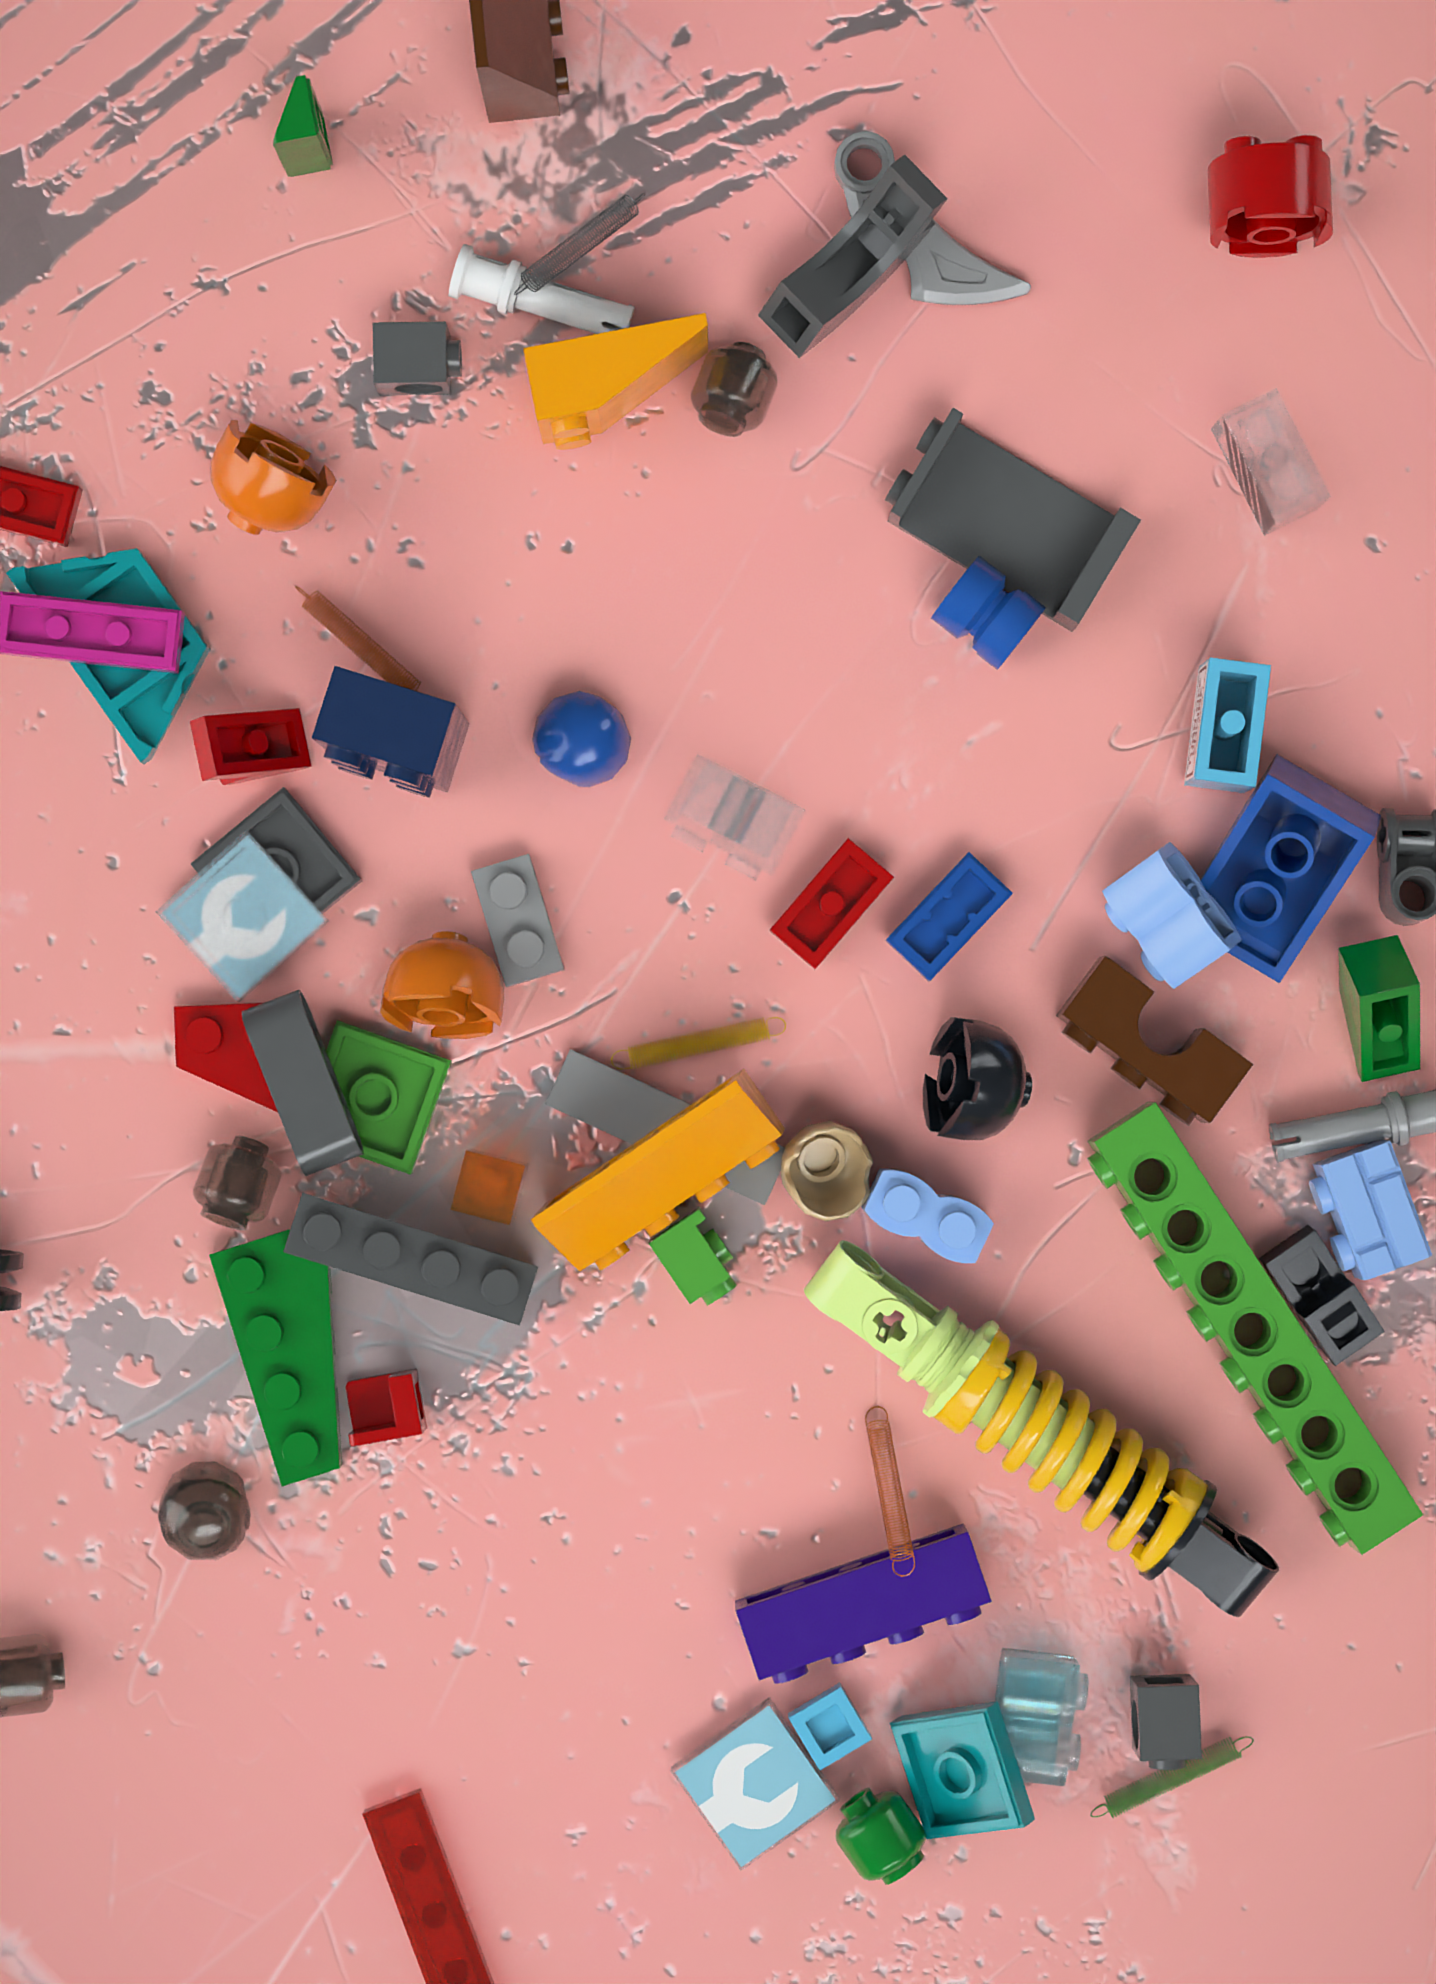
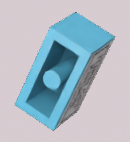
[1184,657,1271,793]

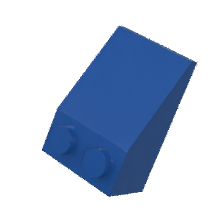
[1200,754,1381,983]

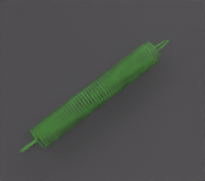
[1090,1736,1254,1818]

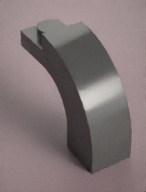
[758,155,947,358]

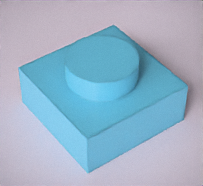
[788,1682,872,1771]

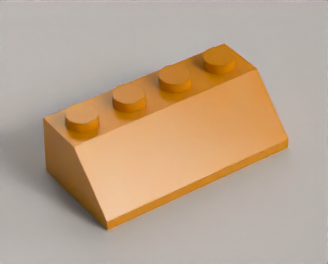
[530,1069,785,1271]

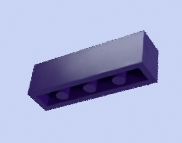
[735,1523,992,1684]

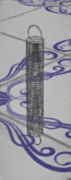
[514,193,646,295]

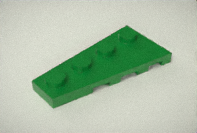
[209,1229,342,1487]

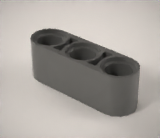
[242,990,364,1176]

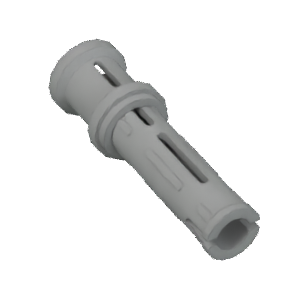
[1269,1090,1436,1162]

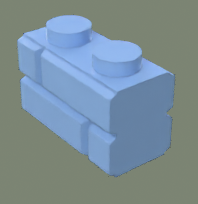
[1309,1140,1432,1280]

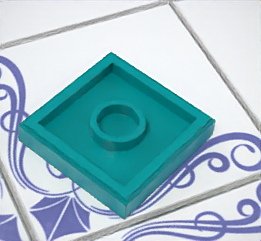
[890,1701,1035,1839]

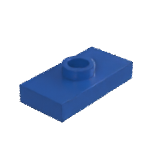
[885,852,1013,982]

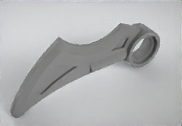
[834,131,1031,305]

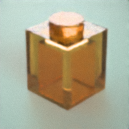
[450,1149,529,1225]

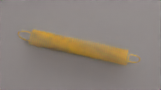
[611,1017,786,1070]

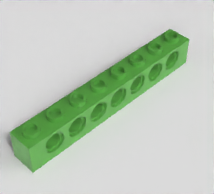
[1087,1102,1423,1555]

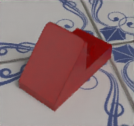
[190,708,312,785]

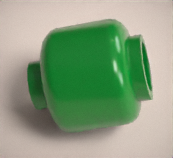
[835,1788,926,1885]

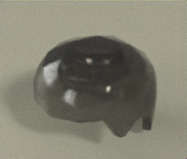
[158,1462,251,1561]

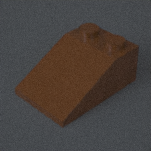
[469,0,570,123]

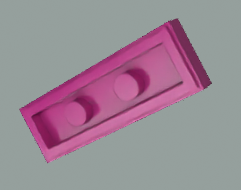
[0,591,185,673]

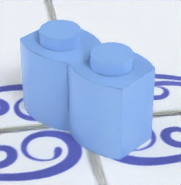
[1102,842,1242,989]
[861,1168,994,1263]

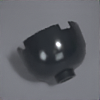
[923,1017,1032,1140]

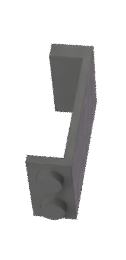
[885,408,1141,632]

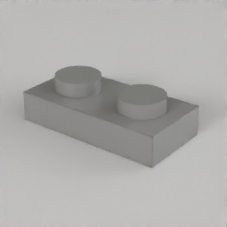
[471,854,565,987]

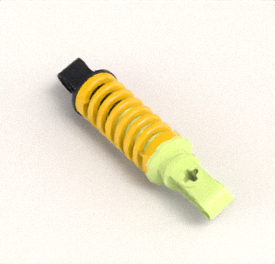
[804,1240,1279,1617]

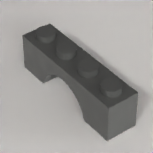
[283,1193,538,1326]

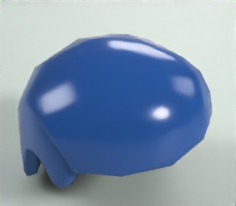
[532,691,631,787]

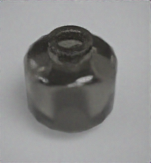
[690,342,778,437]
[192,1136,282,1230]
[0,1634,65,1718]

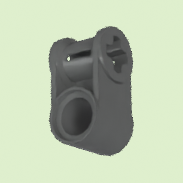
[1377,808,1436,926]

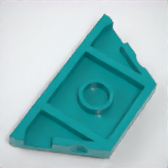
[6,548,210,764]

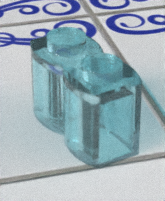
[995,1647,1089,1786]

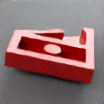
[174,1003,278,1112]

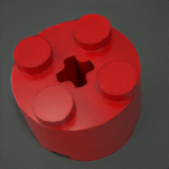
[1207,135,1333,258]

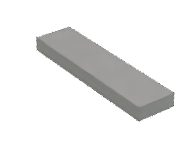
[545,1049,785,1205]

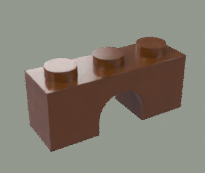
[1056,956,1253,1126]

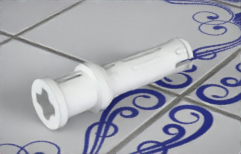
[448,244,635,334]

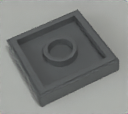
[191,787,362,915]

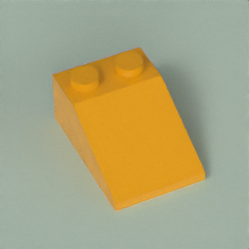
[523,313,708,450]

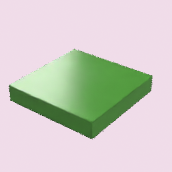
[326,1020,452,1175]

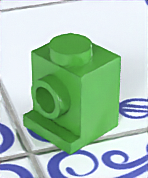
[649,1207,737,1306]

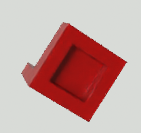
[345,1368,427,1447]

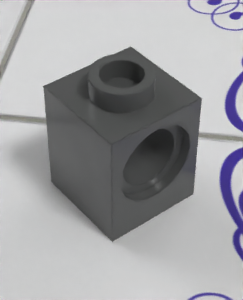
[373,322,462,396]
[1130,1674,1202,1770]

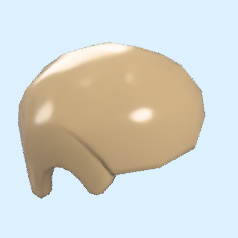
[781,1121,873,1221]

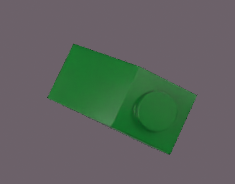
[1338,935,1420,1082]

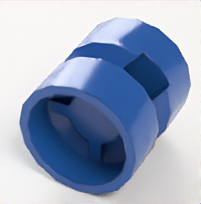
[931,556,1046,670]

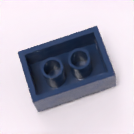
[312,666,469,798]

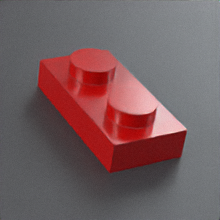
[769,838,894,970]

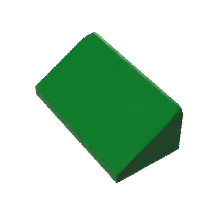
[273,75,333,177]

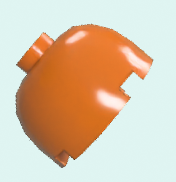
[211,420,337,535]
[380,931,504,1039]

